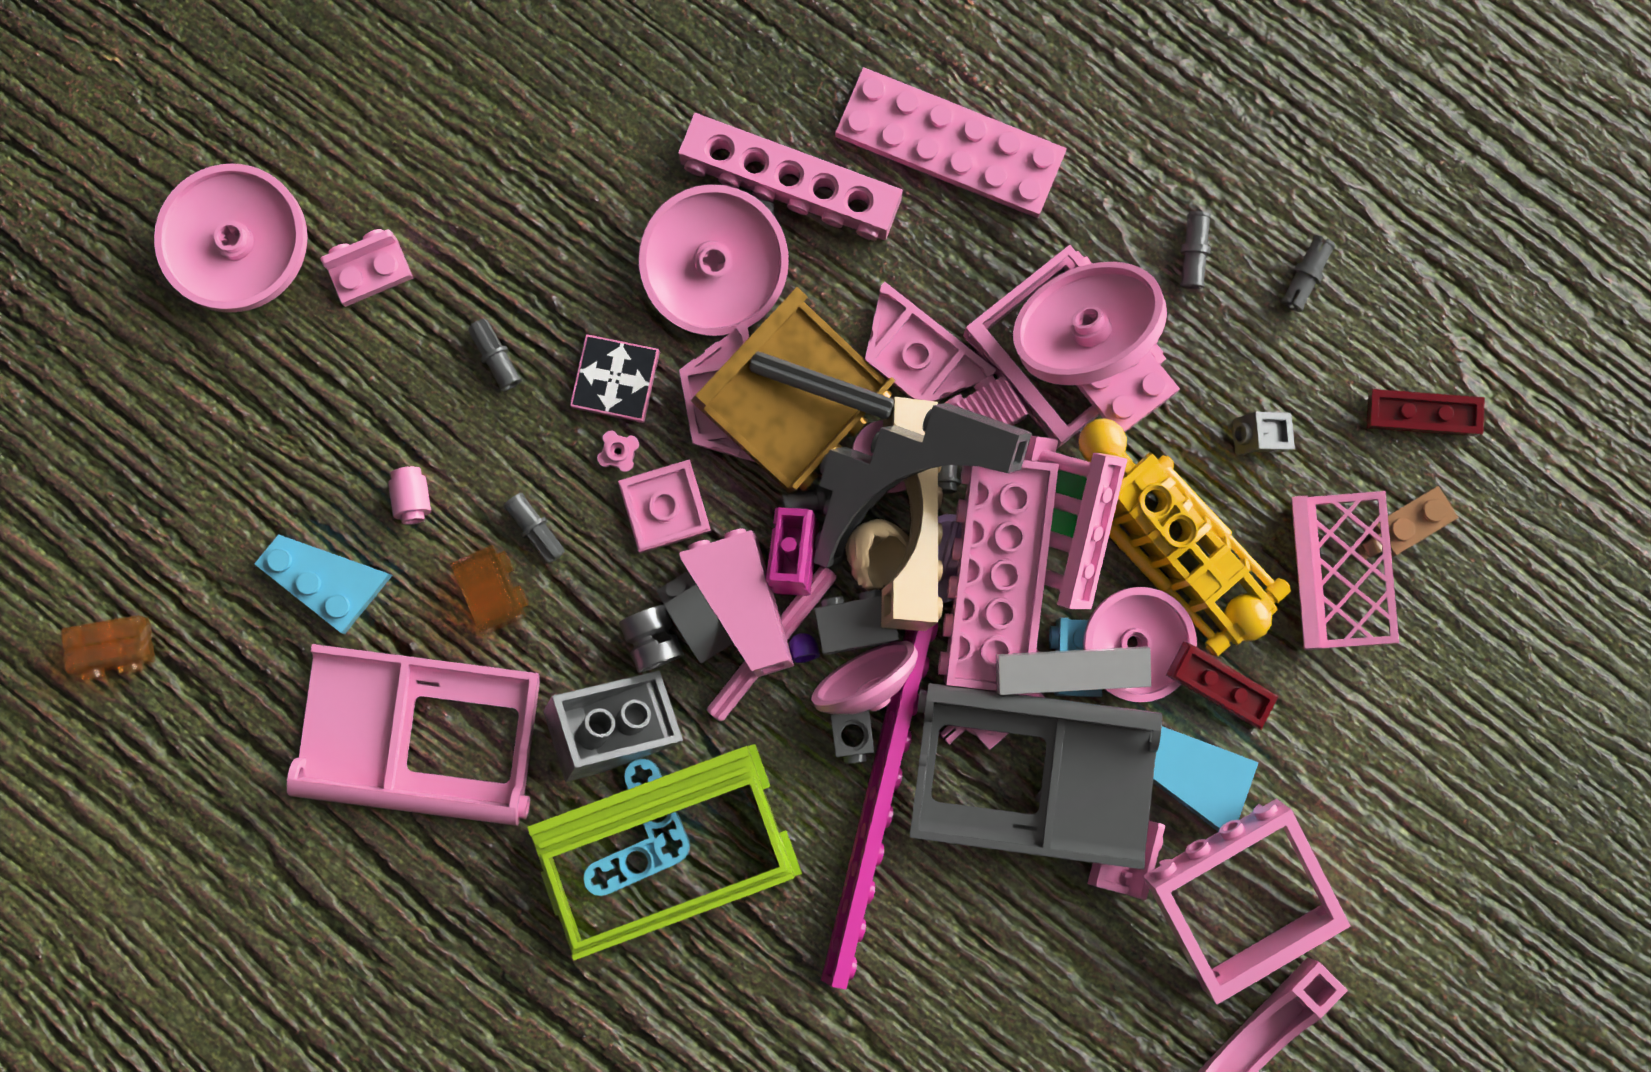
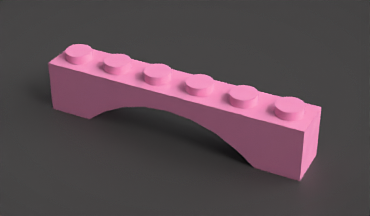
[1198,957,1348,1072]

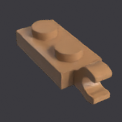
[1356,486,1459,560]

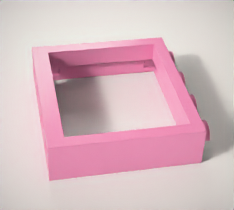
[963,245,1166,449]
[1143,798,1351,1005]

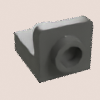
[1232,412,1295,455]

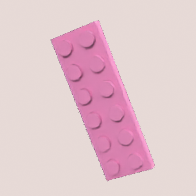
[835,67,1067,218]

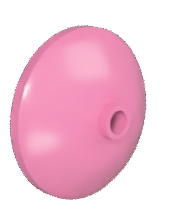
[1083,587,1197,702]
[811,641,918,714]

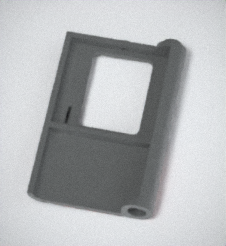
[910,683,1162,869]

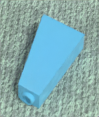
[1153,726,1259,831]

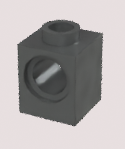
[831,710,874,764]

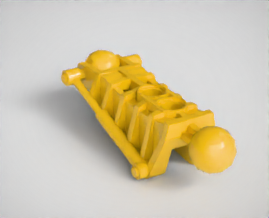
[1079,418,1291,657]

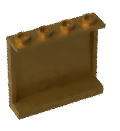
[691,287,896,493]

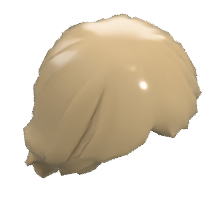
[845,519,909,591]

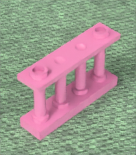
[1024,436,1127,609]

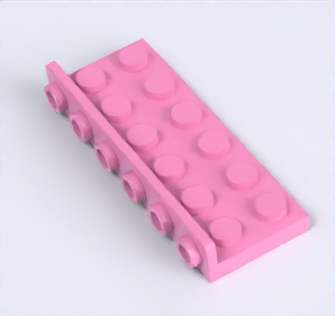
[938,460,1059,695]

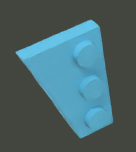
[255,534,393,634]

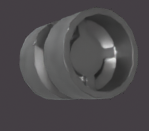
[619,605,684,673]

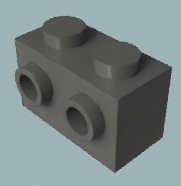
[815,590,899,656]

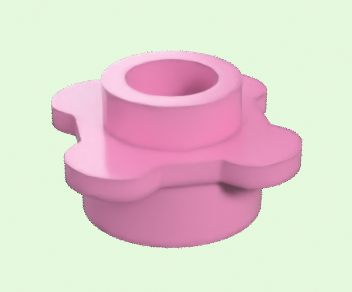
[597,431,639,472]

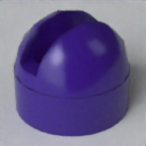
[789,633,820,663]

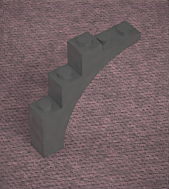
[813,403,1032,567]

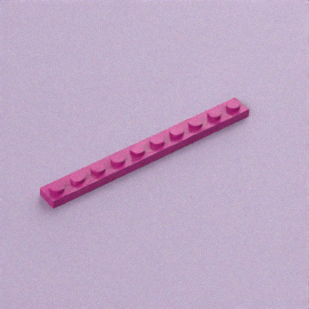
[821,623,938,990]

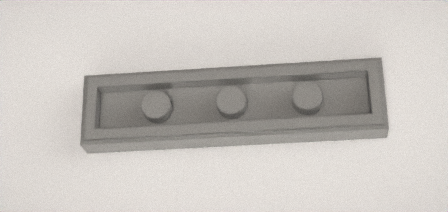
[996,646,1151,695]

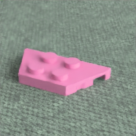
[865,282,997,402]
[679,322,755,462]

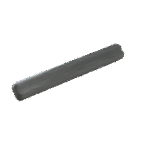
[749,351,894,419]

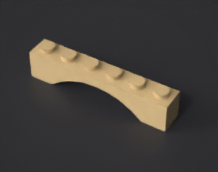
[881,397,943,631]

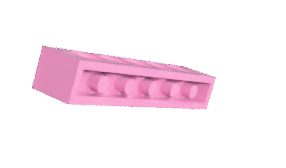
[678,113,903,241]

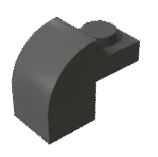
[656,571,733,663]

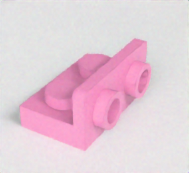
[320,229,414,307]

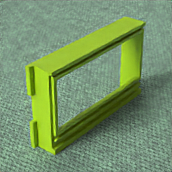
[527,744,802,961]

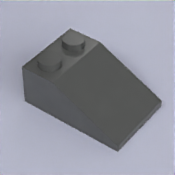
[543,671,683,782]

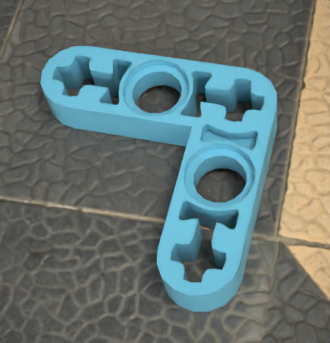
[583,759,690,896]

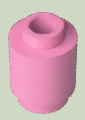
[388,467,431,525]

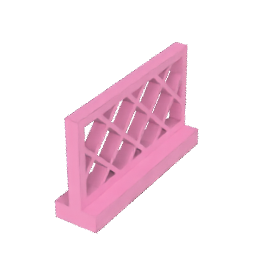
[1291,491,1399,650]

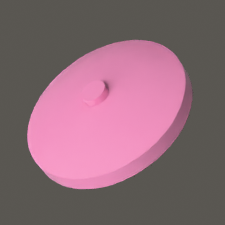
[154,164,307,312]
[639,184,789,336]
[1013,262,1167,385]

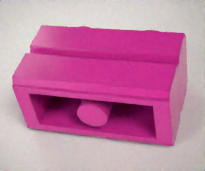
[766,507,819,596]

